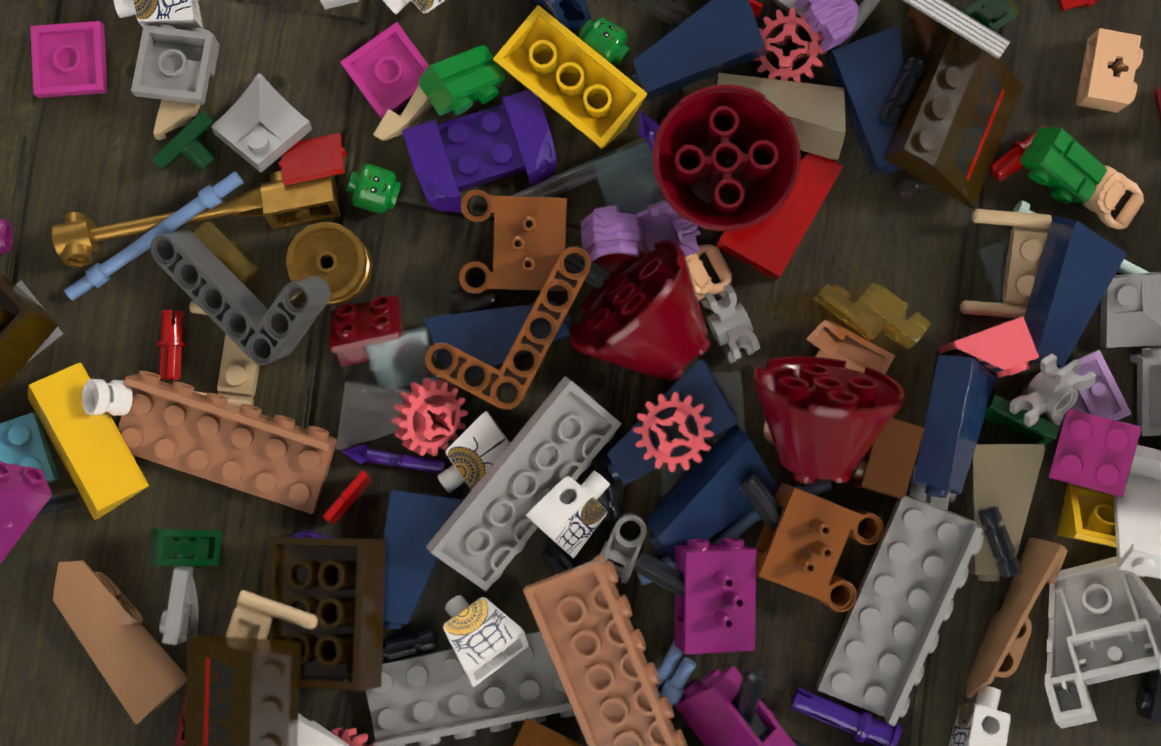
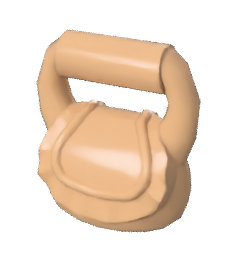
[1082,166,1144,230]
[685,244,733,301]

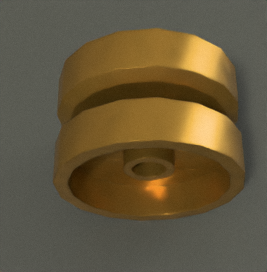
[286,222,372,306]

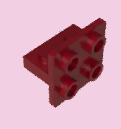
[329,296,410,367]

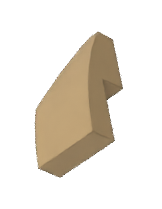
[373,86,432,141]
[153,100,201,140]

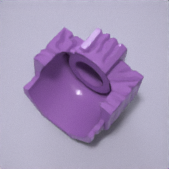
[794,0,859,52]
[636,200,700,257]
[581,205,644,265]

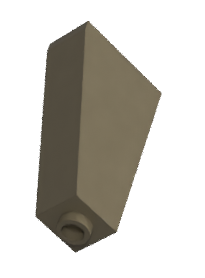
[716,73,846,160]
[964,444,1045,581]

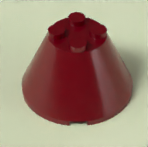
[653,84,801,231]
[569,240,710,382]
[753,356,904,483]

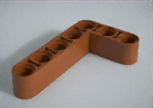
[425,247,591,409]

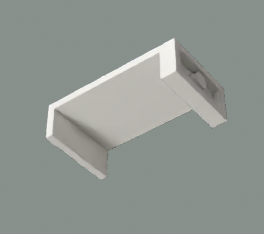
[1113,445,1161,579]

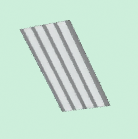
[903,0,1011,59]

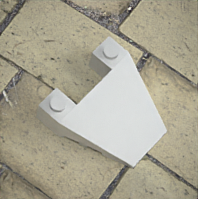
[1045,556,1161,729]

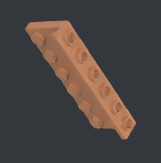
[118,371,338,514]
[523,554,687,746]

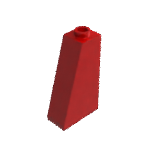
[716,153,843,281]

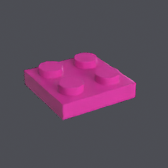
[30,21,108,98]
[340,22,429,120]
[1049,409,1142,497]

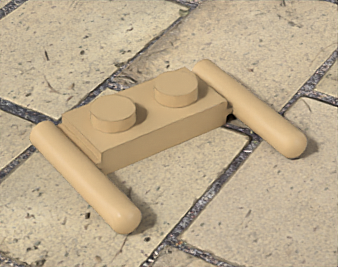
[960,209,1052,318]
[189,300,260,407]
[226,590,318,639]

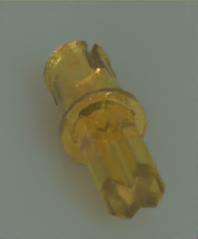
[195,221,258,283]

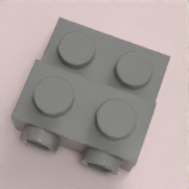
[131,23,220,105]

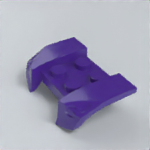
[402,89,557,212]

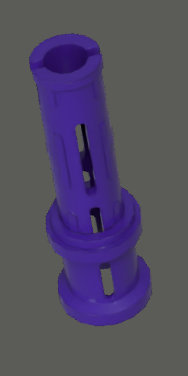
[790,687,902,746]

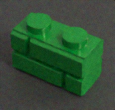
[419,45,505,115]
[1020,127,1107,205]

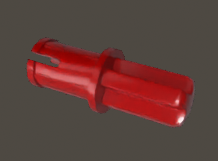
[990,126,1046,181]
[157,310,186,381]

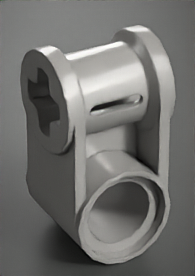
[599,512,647,584]

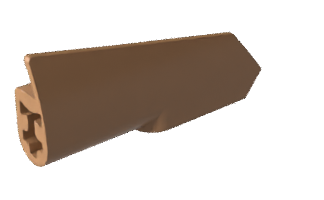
[966,537,1068,699]
[53,560,187,724]

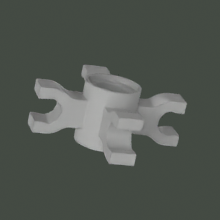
[701,284,760,364]
[1009,354,1096,427]

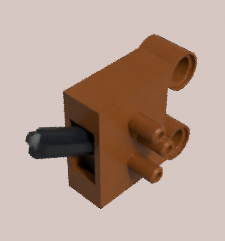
[459,190,610,294]
[739,475,884,612]

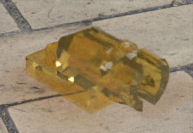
[813,283,931,349]

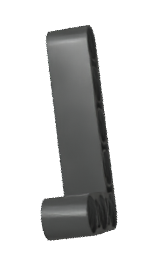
[150,229,330,365]

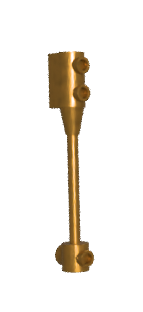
[52,171,341,267]

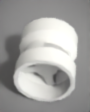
[82,379,133,416]

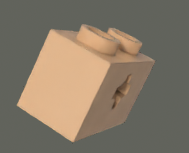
[1076,28,1143,113]

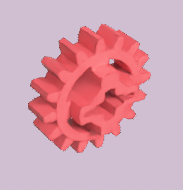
[752,8,828,82]
[392,378,468,456]
[634,392,715,472]

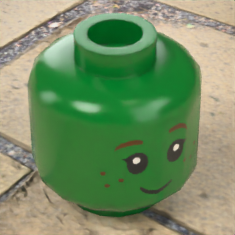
[578,17,630,66]
[346,164,401,214]

